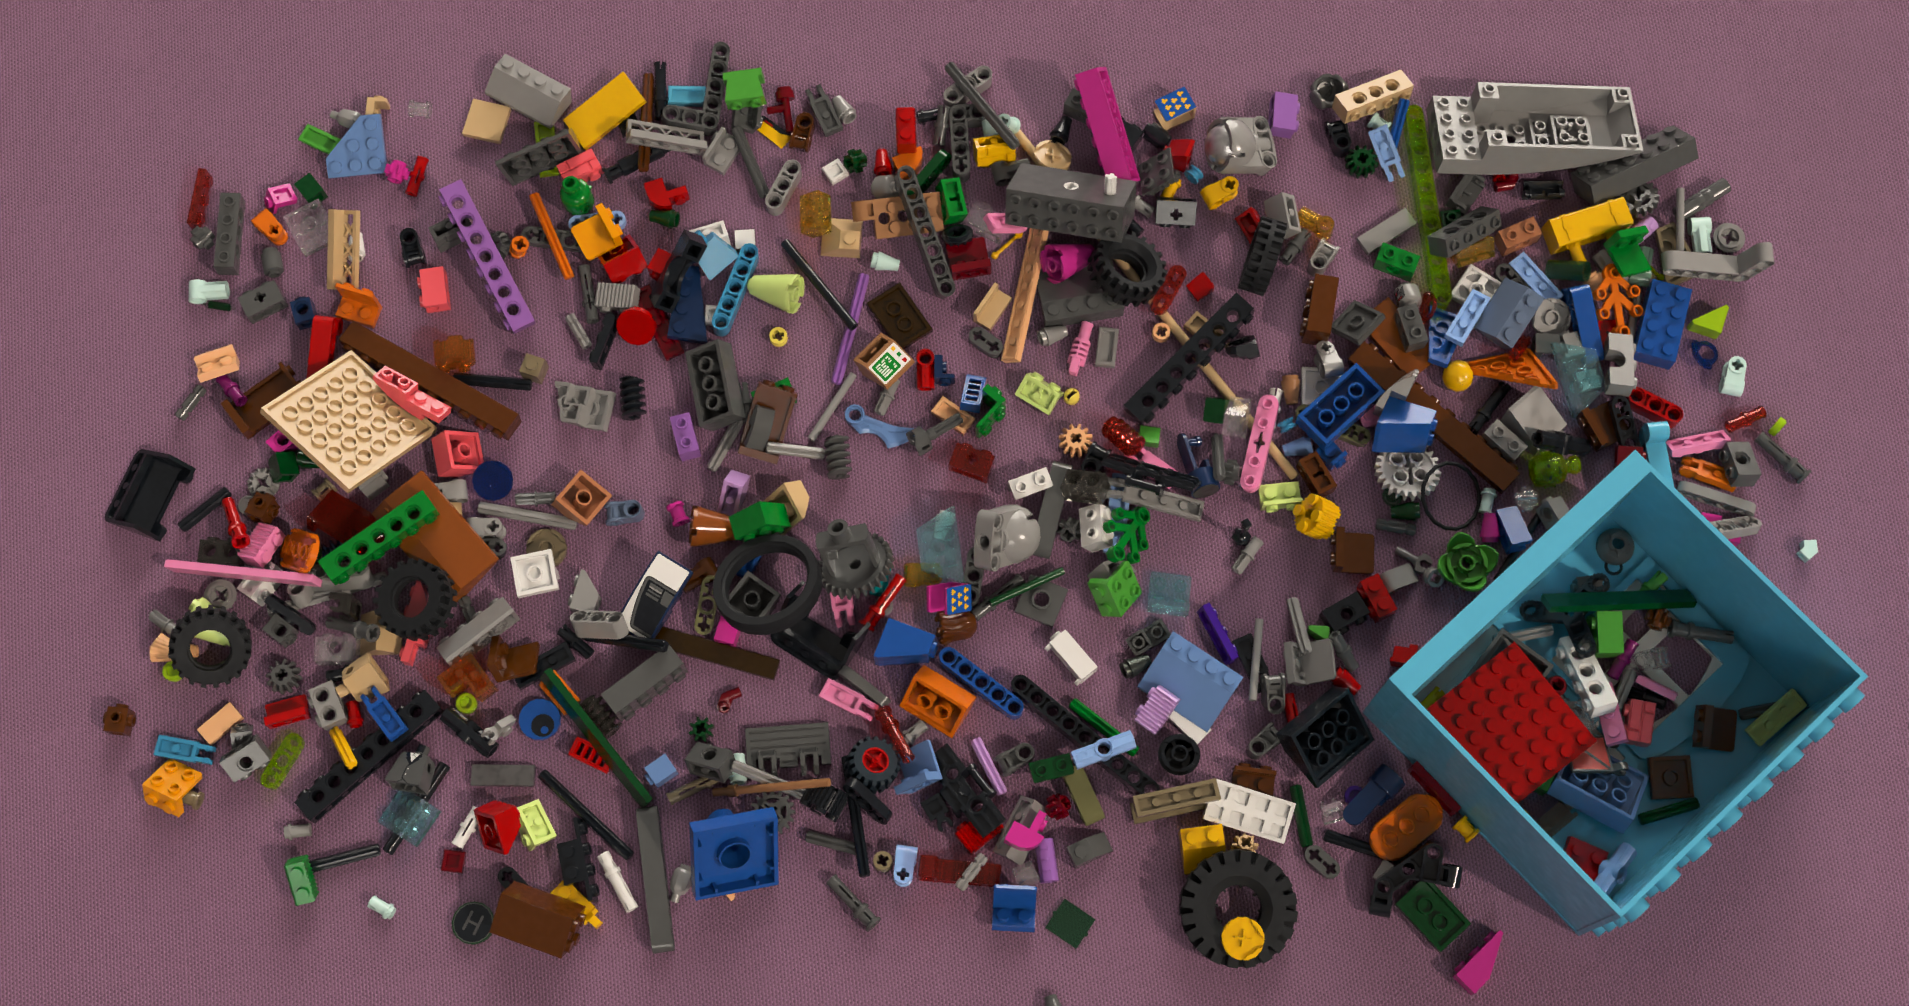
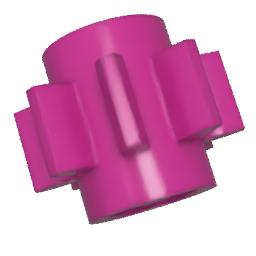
[384,160,410,184]

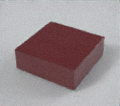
[441,849,467,874]

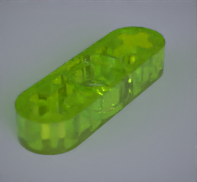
[261,733,305,790]

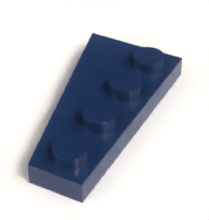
[667,265,707,344]

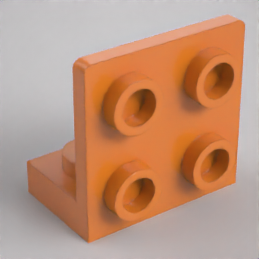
[335,282,382,329]

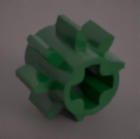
[843,149,867,174]
[689,717,715,743]

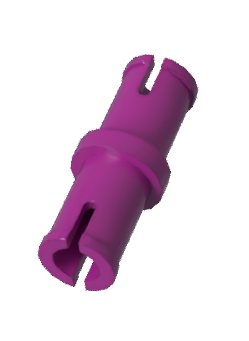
[216,374,248,407]
[1606,638,1639,681]

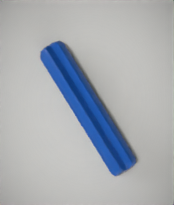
[1390,98,1410,149]

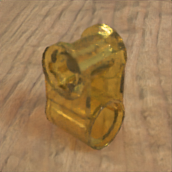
[903,563,943,587]

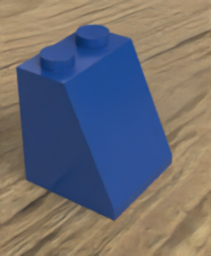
[1372,396,1438,453]
[874,618,938,666]

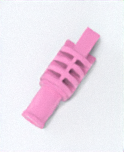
[1067,321,1094,377]

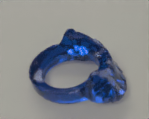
[1691,340,1718,370]

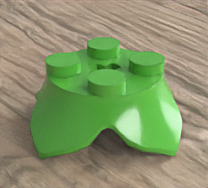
[1437,532,1499,592]

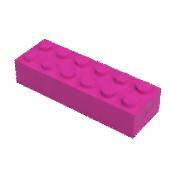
[1074,67,1141,182]

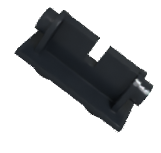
[1522,180,1565,200]

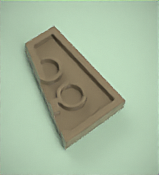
[1654,222,1693,285]

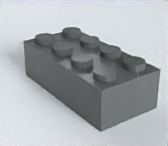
[685,339,746,431]
[601,645,688,721]

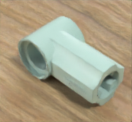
[1687,217,1712,253]
[188,279,230,304]

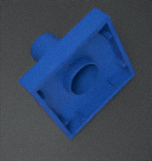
[689,807,779,901]

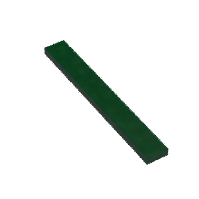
[1540,589,1697,613]
[540,668,653,808]

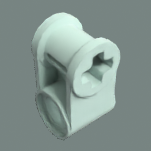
[982,113,1021,137]
[1719,356,1747,397]

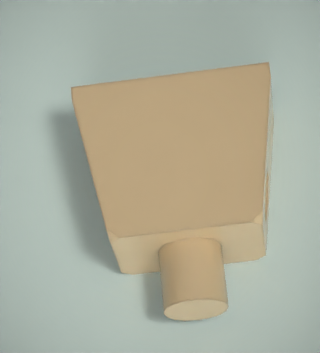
[335,652,390,702]

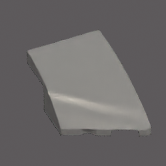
[1373,369,1420,417]
[555,381,616,432]

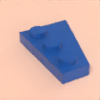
[1428,305,1457,368]

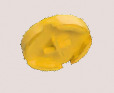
[1221,917,1265,960]

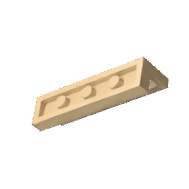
[327,209,360,290]

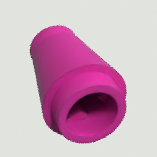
[1479,513,1500,542]

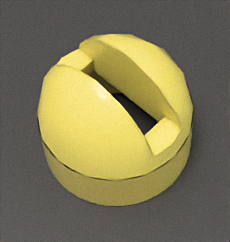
[1063,388,1080,405]

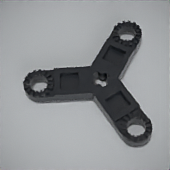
[1519,573,1610,658]

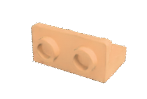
[194,344,240,383]

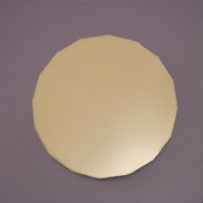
[1033,140,1072,170]

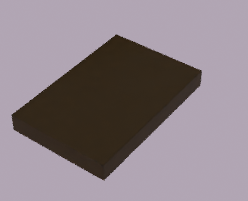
[867,282,933,350]

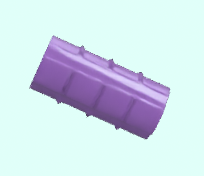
[1035,838,1059,884]

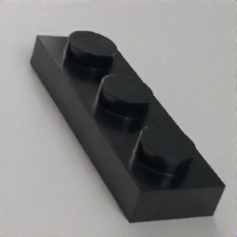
[515,641,576,690]

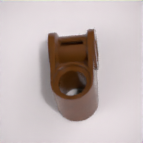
[789,112,815,153]

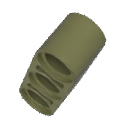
[1063,765,1105,827]

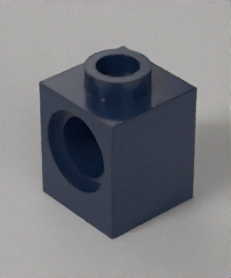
[290,296,317,330]

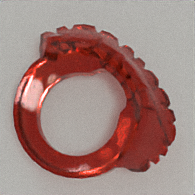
[1419,291,1437,324]

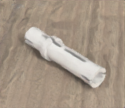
[597,851,639,913]

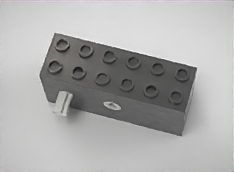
[1005,163,1137,243]

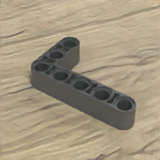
[661,42,730,136]

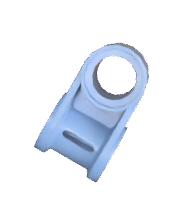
[894,844,918,887]

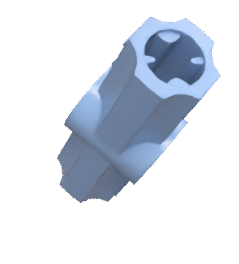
[1071,730,1137,770]
[1594,842,1637,896]

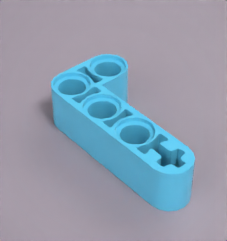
[1639,421,1674,487]

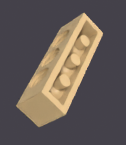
[1332,70,1414,124]

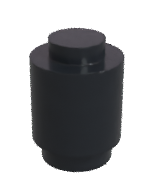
[1143,122,1172,150]

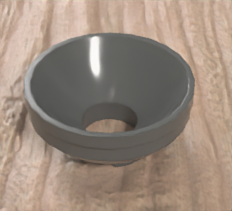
[1596,528,1635,565]

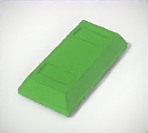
[298,124,341,155]

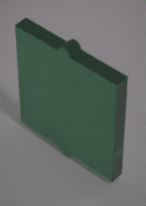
[1045,899,1096,949]

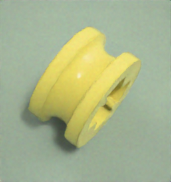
[769,327,788,347]

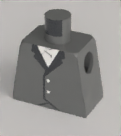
[385,744,436,795]

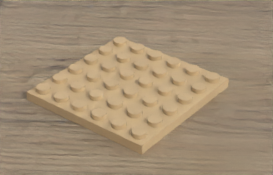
[260,350,437,493]

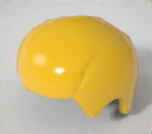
[1442,359,1473,392]

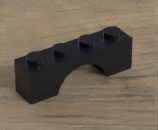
[649,229,707,314]

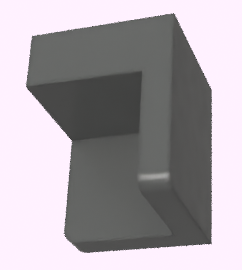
[1531,333,1560,359]

